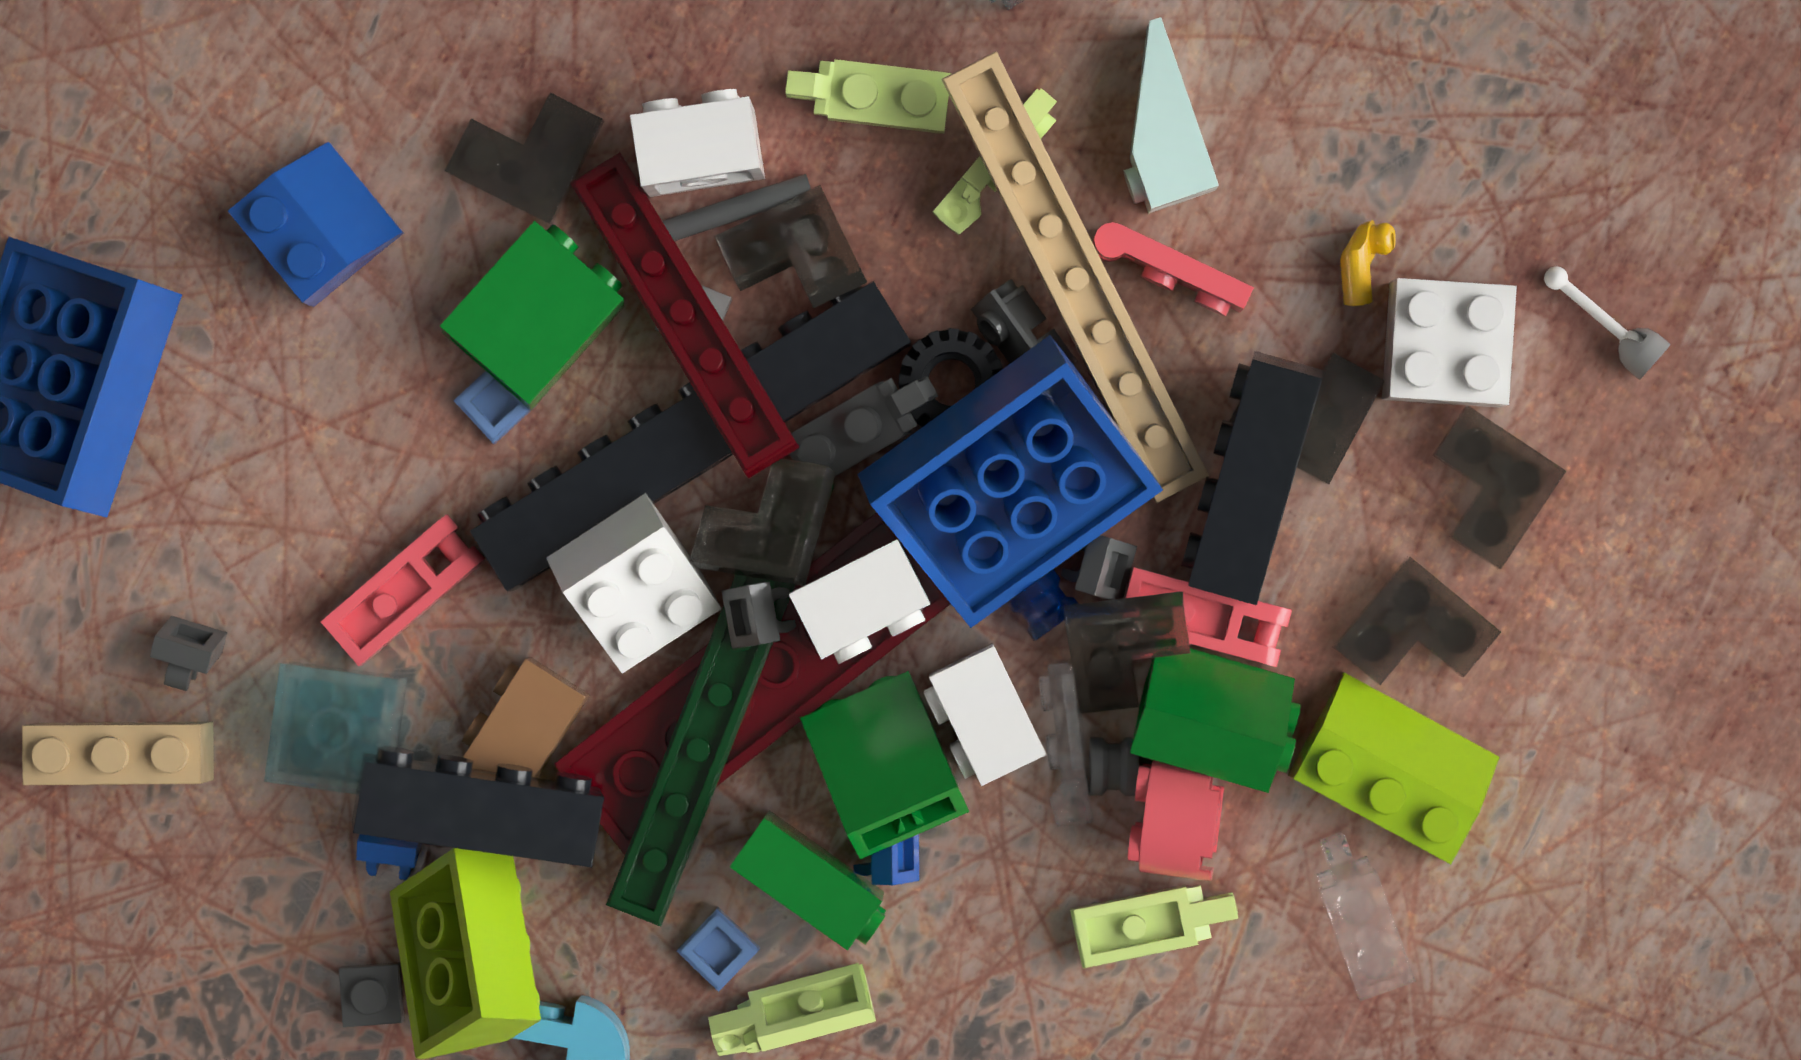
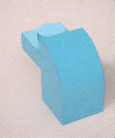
[513,995,630,1060]

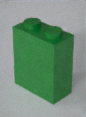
[440,220,624,411]
[1130,639,1301,793]
[800,671,969,859]
[730,810,886,951]

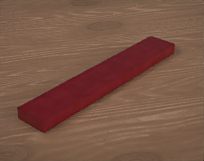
[570,152,800,478]

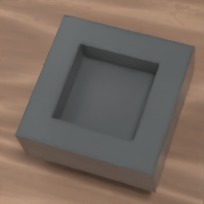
[339,962,405,1027]

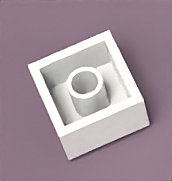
[630,89,765,197]
[1382,278,1517,408]
[546,493,722,674]
[789,539,930,664]
[924,643,1047,786]

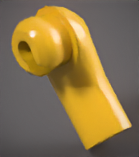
[1340,220,1396,306]

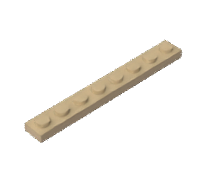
[941,52,1209,503]

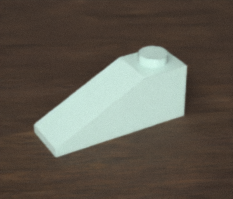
[1123,17,1219,214]

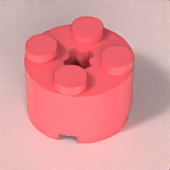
[1128,760,1224,881]

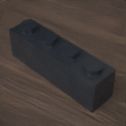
[1181,351,1323,605]
[352,746,604,868]

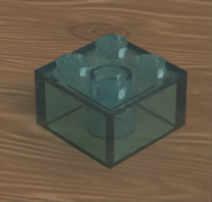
[264,661,408,794]

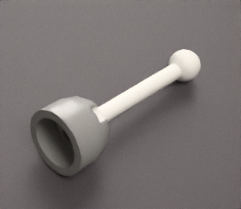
[1544,266,1671,380]

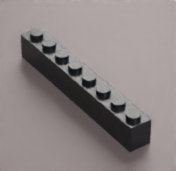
[470,279,911,592]

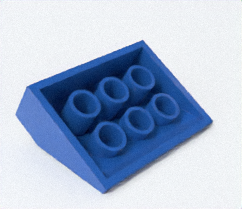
[0,237,182,518]
[857,335,1163,628]

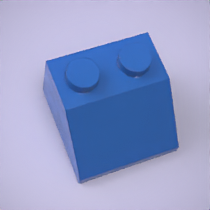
[228,142,404,307]

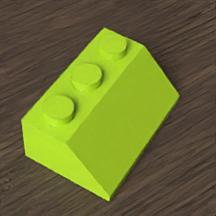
[1288,672,1500,865]
[389,848,541,1059]

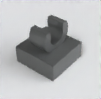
[1061,535,1137,603]
[722,582,796,649]
[150,616,227,691]

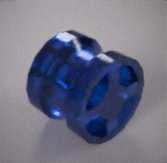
[1007,569,1081,641]

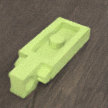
[785,59,951,134]
[932,88,1057,235]
[1070,885,1238,968]
[708,963,876,1056]

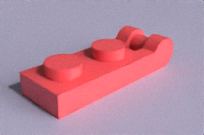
[1092,222,1254,316]
[321,514,486,666]
[1117,567,1292,667]

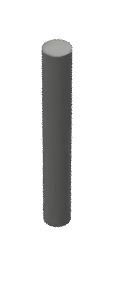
[663,174,813,241]

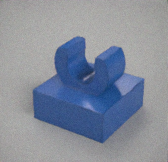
[356,834,423,880]
[853,834,919,886]

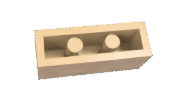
[22,721,214,785]

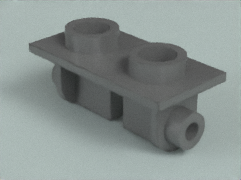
[971,279,1078,367]

